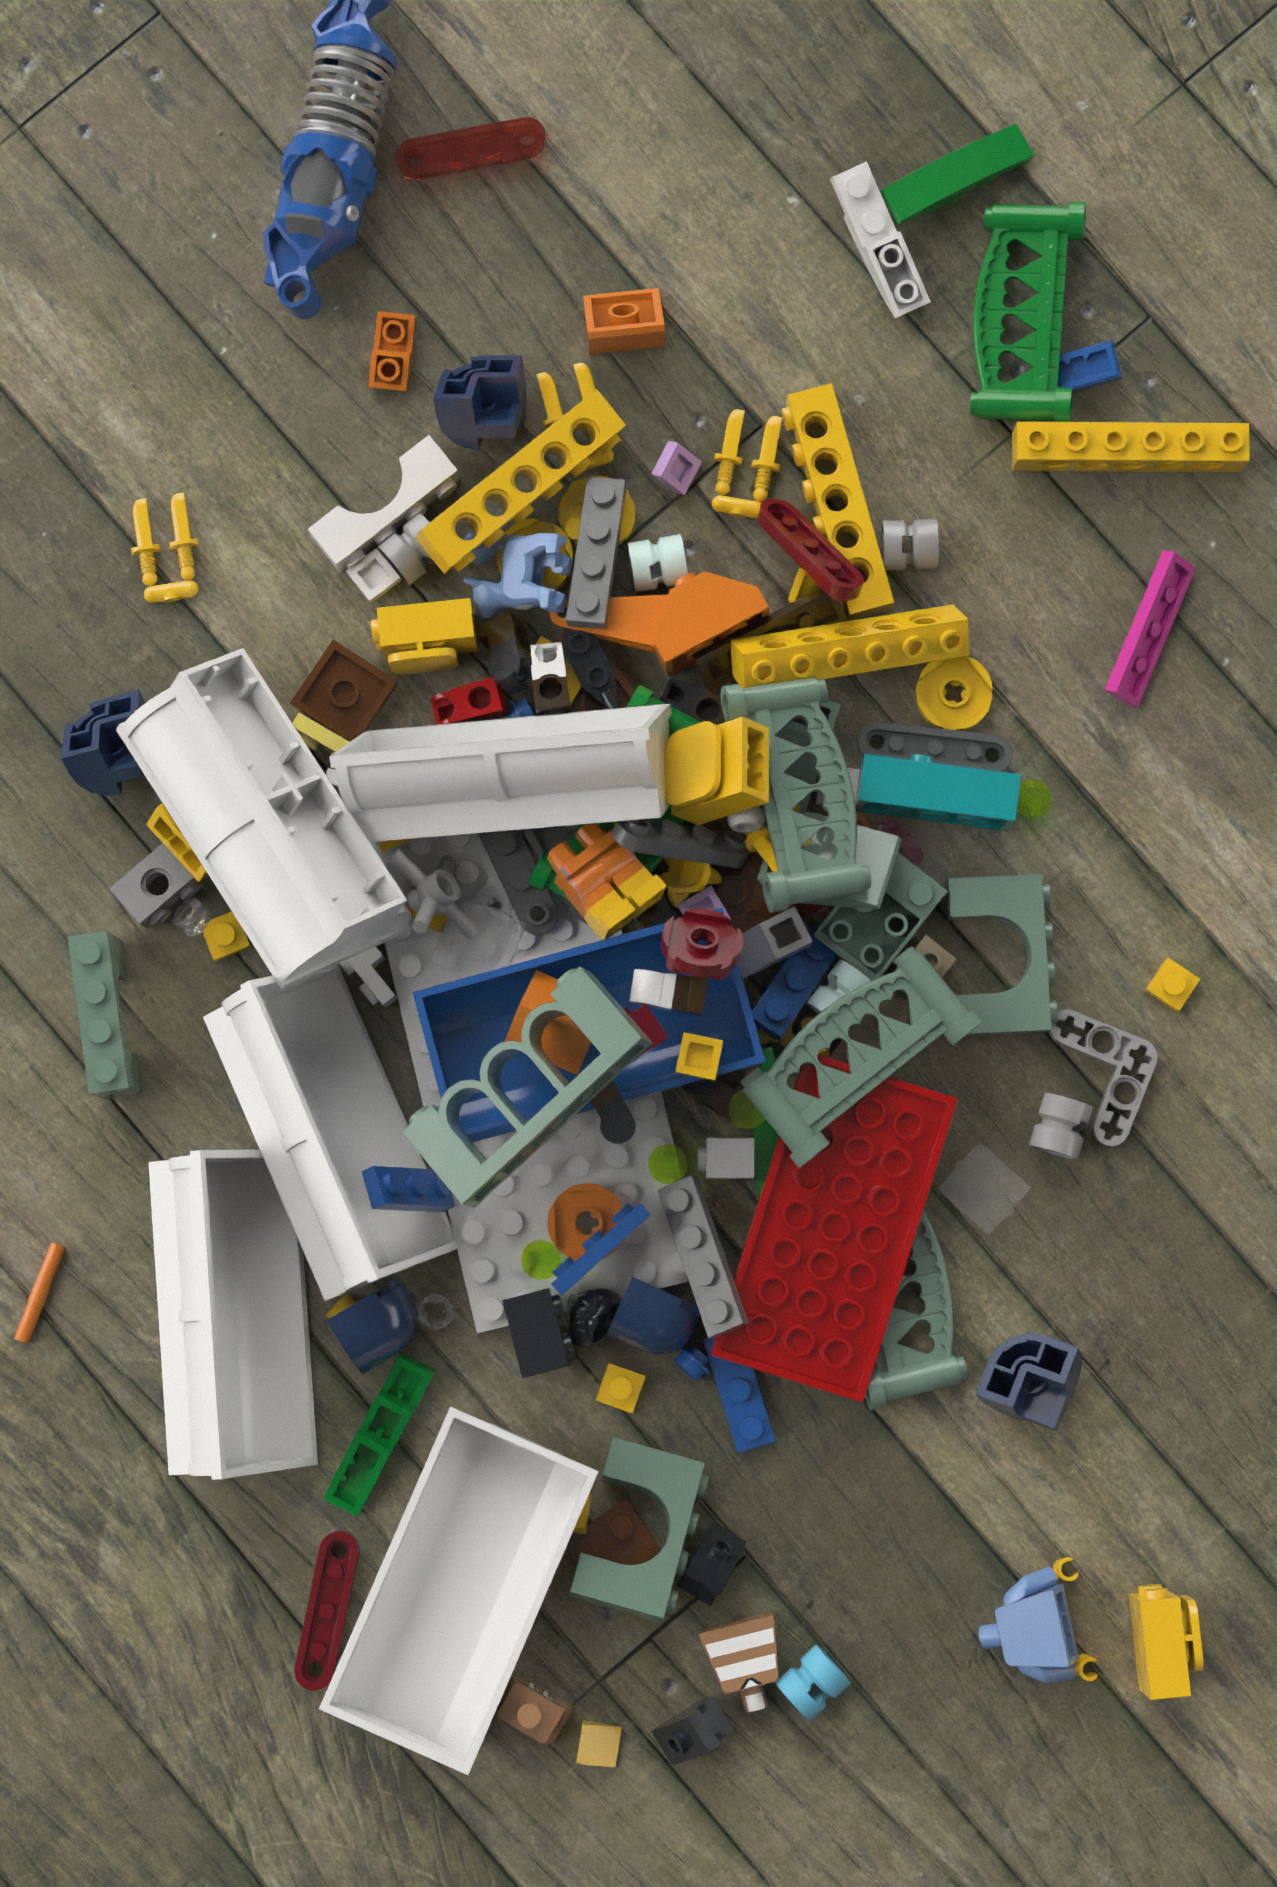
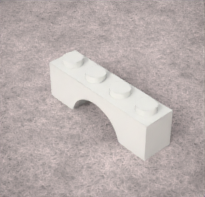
[308,435,460,573]

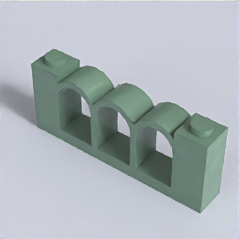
[402,966,652,1208]

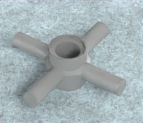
[387,848,480,940]

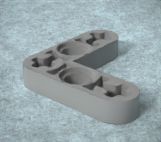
[1048,1009,1158,1147]

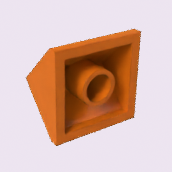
[583,288,665,355]
[505,970,592,1075]

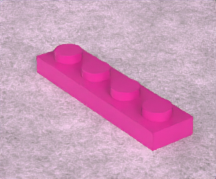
[1105,550,1196,708]

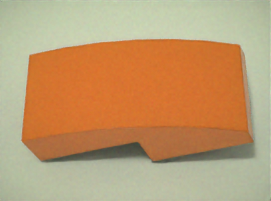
[368,311,417,392]

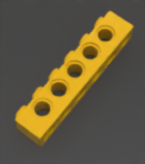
[781,383,894,621]
[415,389,626,574]
[1012,422,1250,472]
[730,604,970,688]

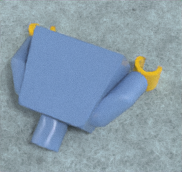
[979,1557,1098,1683]

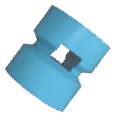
[775,1644,851,1722]

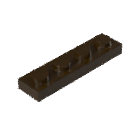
[692,588,848,692]

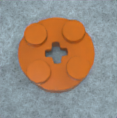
[547,1183,623,1261]

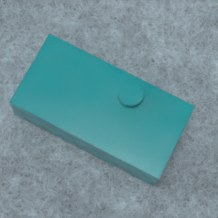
[855,754,1021,832]

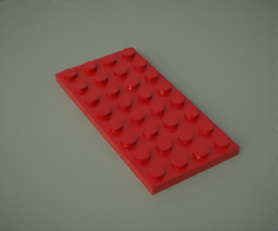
[710,1054,958,1403]

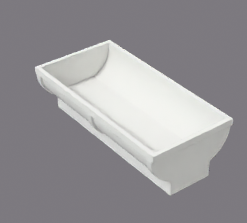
[116,648,412,989]
[329,704,672,842]
[203,964,459,1301]
[149,1150,318,1480]
[319,1407,599,1775]

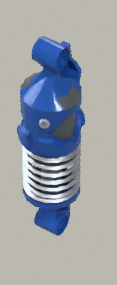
[263,0,397,320]

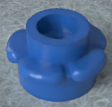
[507,697,536,718]
[673,1345,710,1382]

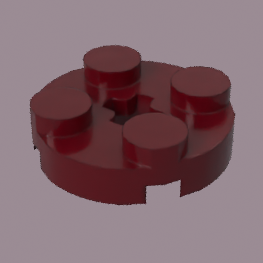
[661,908,743,980]

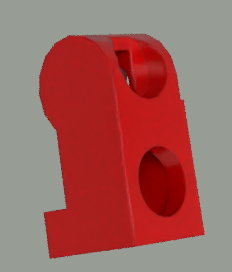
[429,677,508,725]

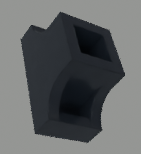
[676,1521,747,1606]
[651,1696,734,1766]

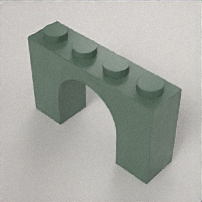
[945,874,1058,1037]
[67,931,143,1099]
[569,1437,709,1623]

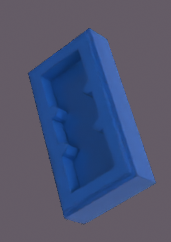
[1058,340,1122,393]

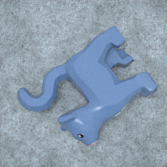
[463,532,572,619]

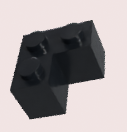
[502,1288,576,1378]

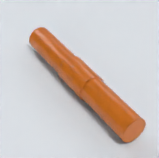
[14,1242,66,1344]

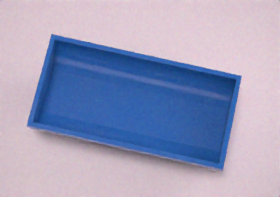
[412,908,765,1143]

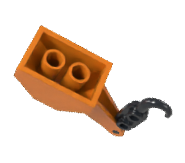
[549,571,769,709]

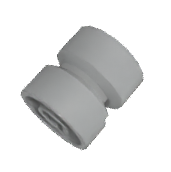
[378,513,436,586]
[881,519,939,571]
[1029,1093,1093,1160]

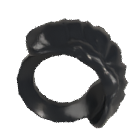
[566,1288,622,1348]

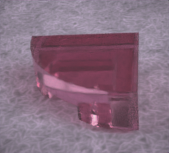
[878,818,925,866]

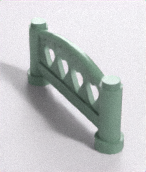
[721,677,871,913]
[740,946,983,1168]
[865,1209,968,1411]

